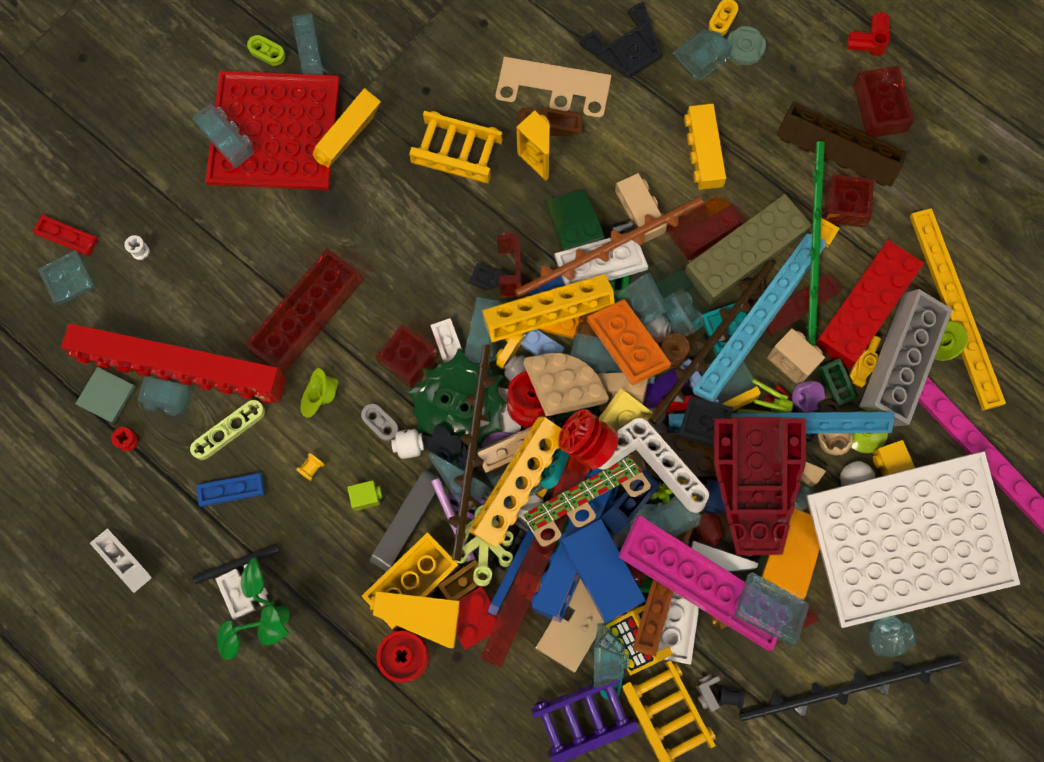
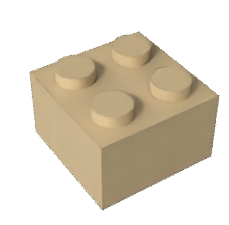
[767,329,825,385]

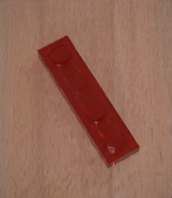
[766,274,841,337]

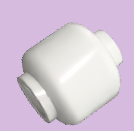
[391,429,424,459]

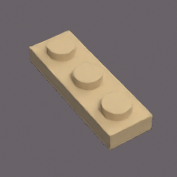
[476,427,546,472]

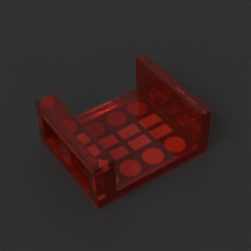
[497,232,521,297]

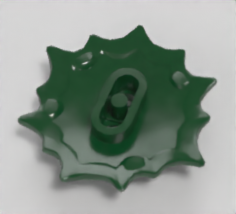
[407,348,507,458]

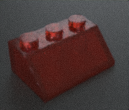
[666,196,744,261]

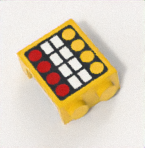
[605,605,673,675]

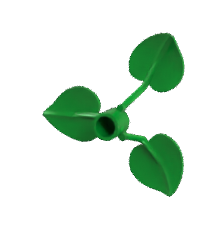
[217,557,289,660]

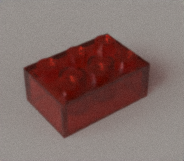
[853,66,914,137]

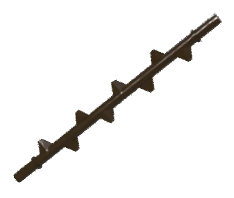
[648,261,774,425]
[448,344,495,562]

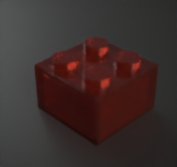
[824,175,874,228]
[375,324,438,388]

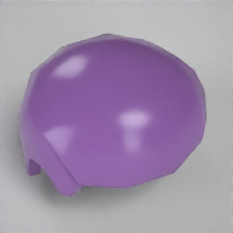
[792,381,825,413]

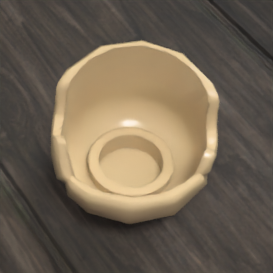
[818,433,853,456]

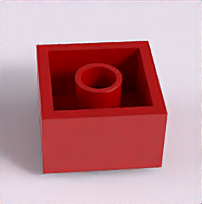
[456,586,505,651]

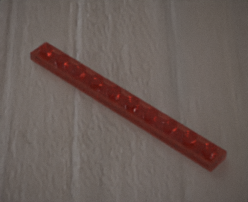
[480,456,589,669]

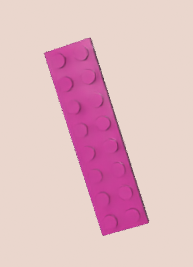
[618,516,788,651]

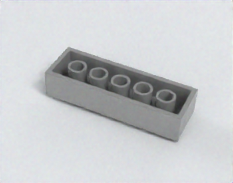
[859,289,953,426]

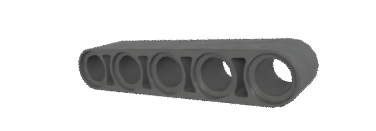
[370,469,445,572]

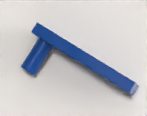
[488,530,553,616]

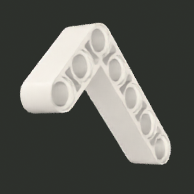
[599,418,709,513]

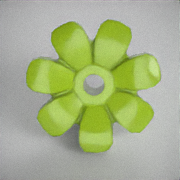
[651,482,673,504]

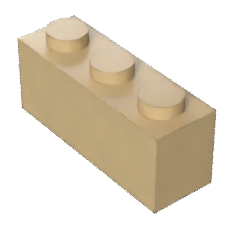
[615,173,668,243]

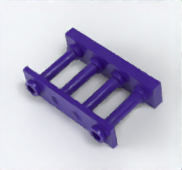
[531,673,639,762]

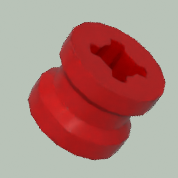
[111,427,138,451]

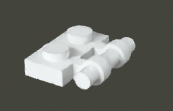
[216,564,268,620]

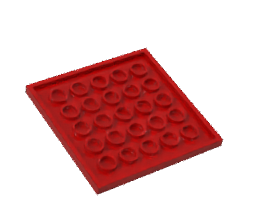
[205,71,340,191]

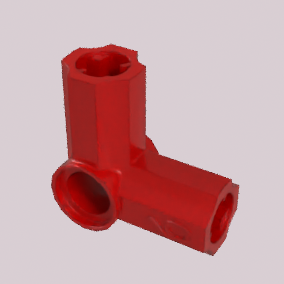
[847,12,890,56]

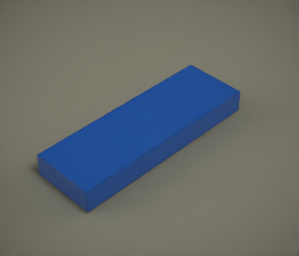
[196,473,265,507]

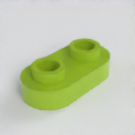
[247,35,285,66]

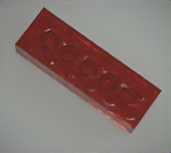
[244,248,363,375]

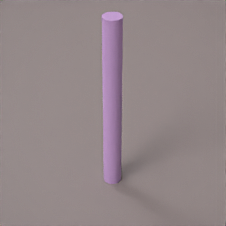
[431,478,475,562]

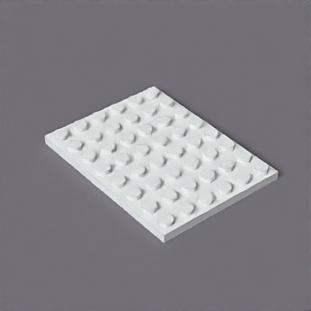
[806,451,1020,628]

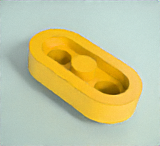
[709,0,738,36]
[495,333,526,369]

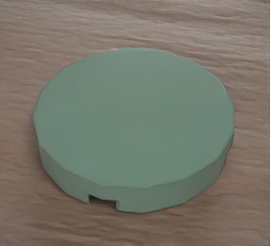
[726,26,766,65]

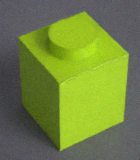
[347,481,383,511]

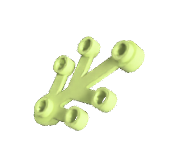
[457,505,513,586]

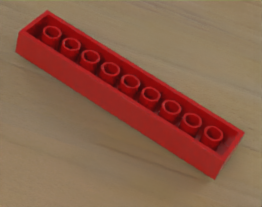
[61,323,286,404]

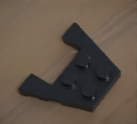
[579,1,662,79]

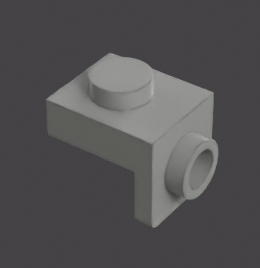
[696,674,721,712]

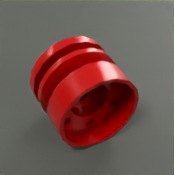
[558,409,619,469]

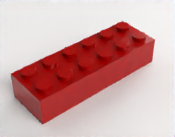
[816,240,924,369]

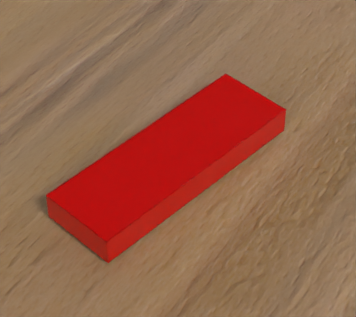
[32,215,99,257]

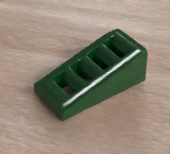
[817,358,857,406]

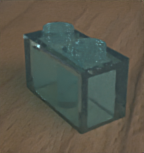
[137,376,192,416]

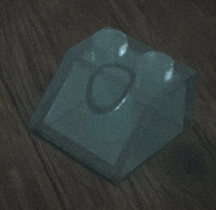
[673,29,733,81]

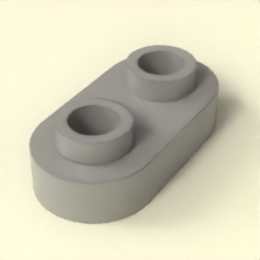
[361,404,399,442]

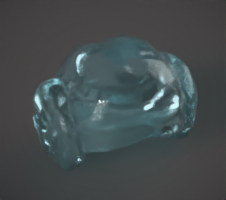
[868,616,916,657]

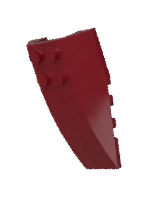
[714,417,806,555]

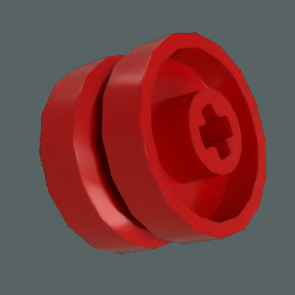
[507,371,552,428]
[376,631,430,683]

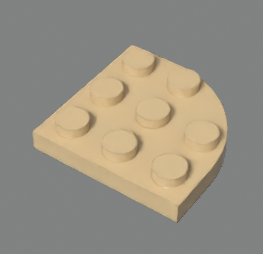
[524,353,609,416]

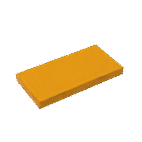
[760,508,820,599]

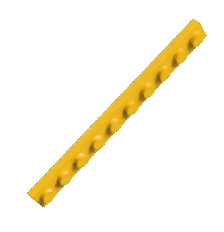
[910,208,1006,411]

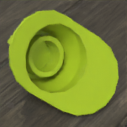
[300,368,338,418]

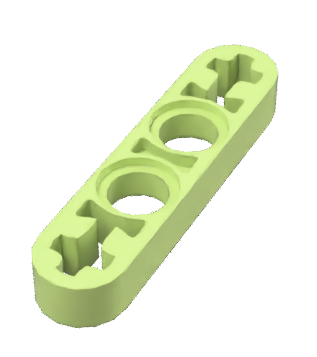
[190,400,265,460]

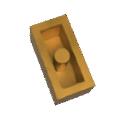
[438,560,486,601]

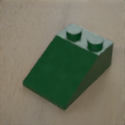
[545,189,604,251]

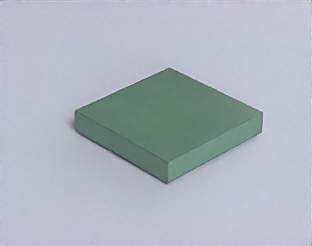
[75,367,136,424]

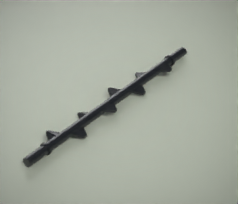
[739,657,961,722]

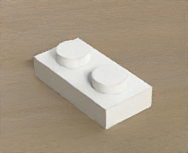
[431,318,462,362]

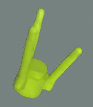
[737,379,793,413]

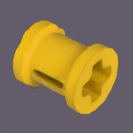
[296,452,325,481]

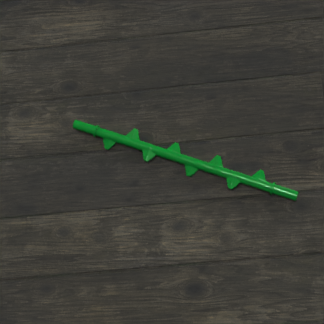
[806,141,825,346]

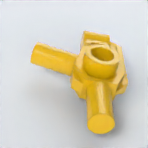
[849,336,881,388]

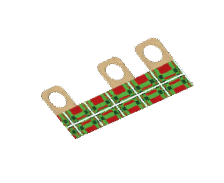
[522,456,651,546]

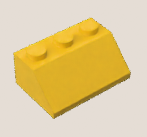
[516,111,550,181]

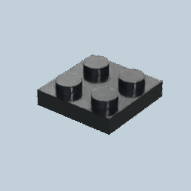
[678,396,733,447]

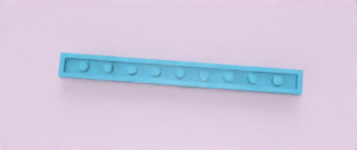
[693,233,826,402]

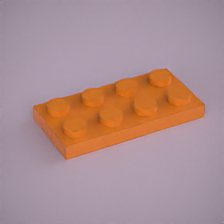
[587,299,671,386]

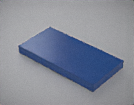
[561,519,646,623]

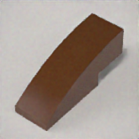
[516,107,582,136]

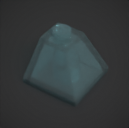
[594,623,629,688]

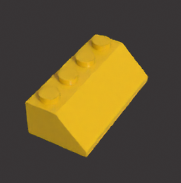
[362,532,460,631]

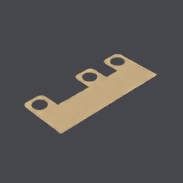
[495,57,612,117]

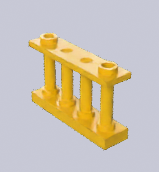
[409,111,503,184]
[621,660,716,762]

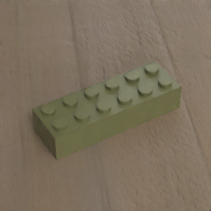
[684,194,812,305]

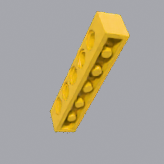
[482,274,615,342]
[468,417,561,547]

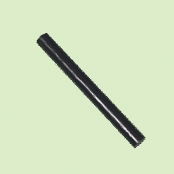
[193,544,280,584]

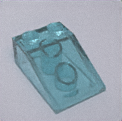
[657,288,704,340]

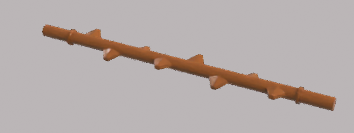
[514,197,703,297]

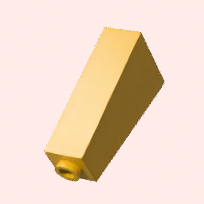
[312,88,381,168]
[370,592,460,648]

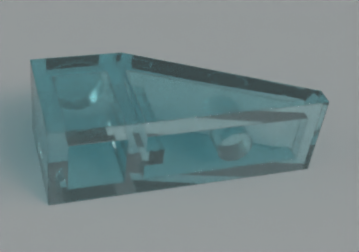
[292,13,324,75]
[428,452,489,511]

